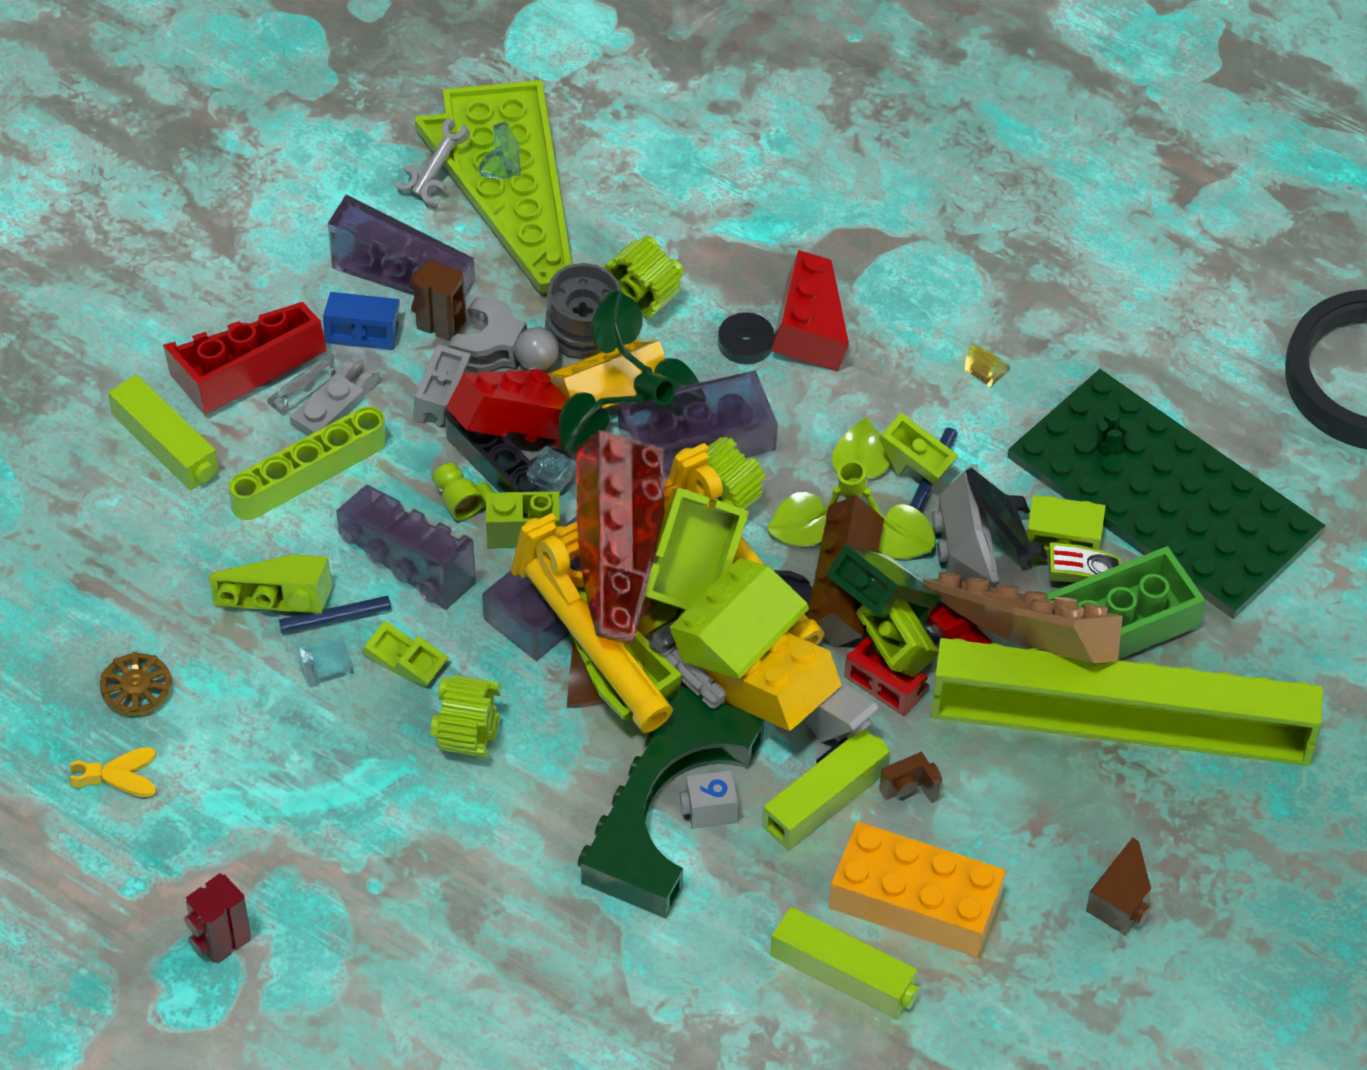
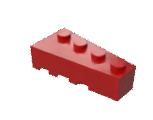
[163,302,327,414]

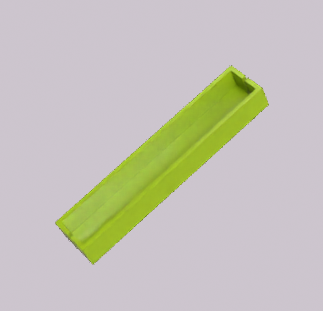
[931,638,1323,766]

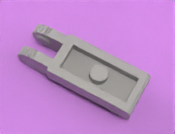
[290,356,381,436]

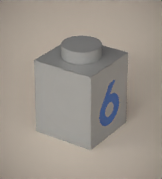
[679,770,738,829]

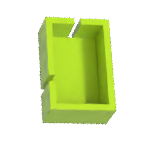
[637,487,749,611]

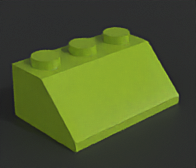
[670,558,809,679]

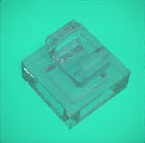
[527,446,577,493]

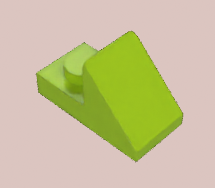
[879,412,958,485]

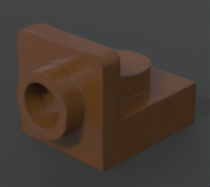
[879,751,942,802]

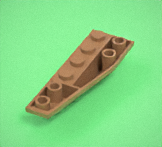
[923,572,1122,664]

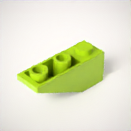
[209,554,333,614]

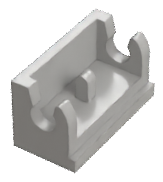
[413,344,471,426]

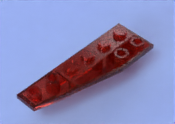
[577,430,665,645]

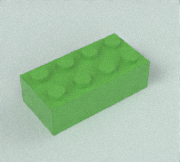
[1047,546,1206,660]

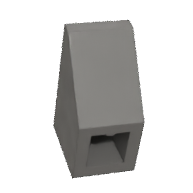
[803,681,879,742]

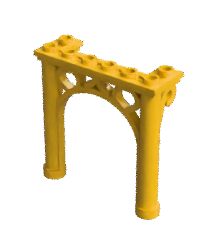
[511,443,825,733]

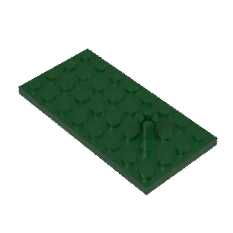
[1007,369,1326,620]

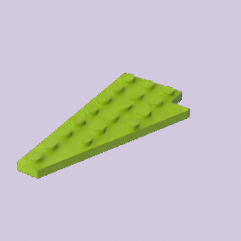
[415,80,572,293]

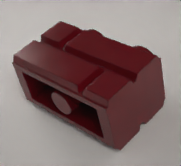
[184,873,251,964]

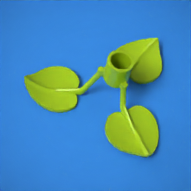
[767,417,935,560]

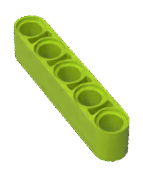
[229,406,386,520]

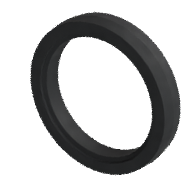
[1285,289,1367,449]

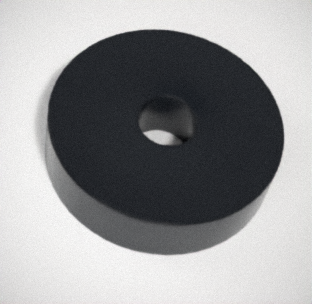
[718,312,774,365]

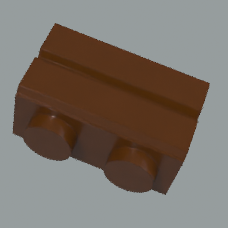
[409,259,467,341]

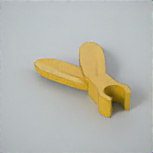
[69,747,156,797]

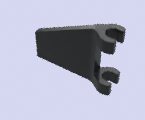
[965,467,1048,570]

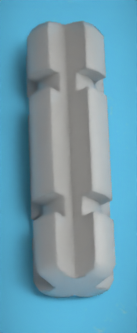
[666,648,726,709]

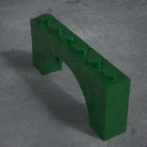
[577,687,765,919]

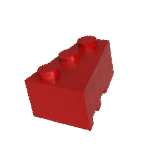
[771,250,849,371]

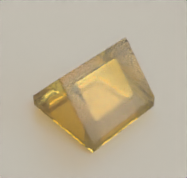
[964,344,1011,388]

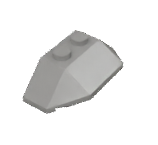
[932,464,1000,588]

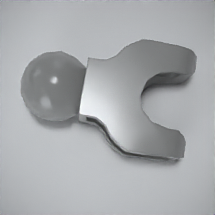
[446,297,559,372]

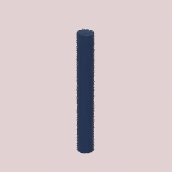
[909,427,958,513]
[279,595,391,634]

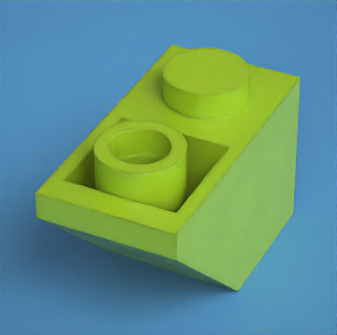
[486,491,560,549]

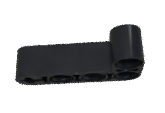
[445,408,572,497]

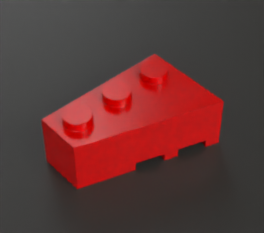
[446,369,568,447]

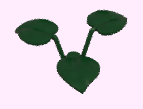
[559,289,705,454]

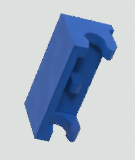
[323,292,400,350]

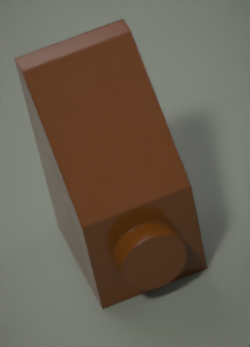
[1086,837,1152,936]

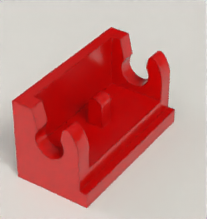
[844,637,930,717]

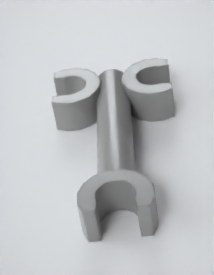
[394,118,470,208]

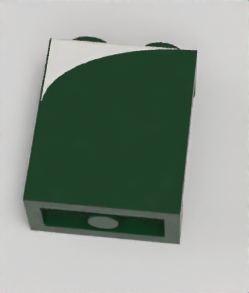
[826,544,941,625]

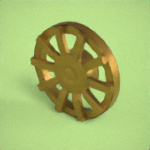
[100,652,172,716]

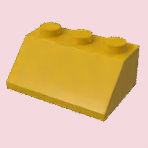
[547,338,666,409]

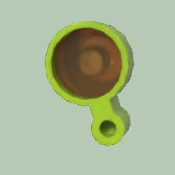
[432,462,495,520]

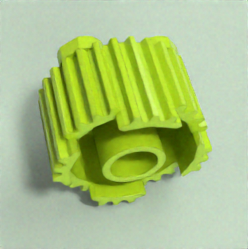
[603,236,684,319]
[707,436,766,510]
[431,675,501,758]

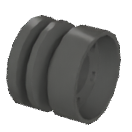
[544,263,621,358]

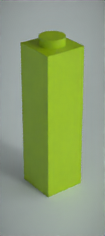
[108,374,219,491]
[762,729,890,851]
[770,906,920,1019]

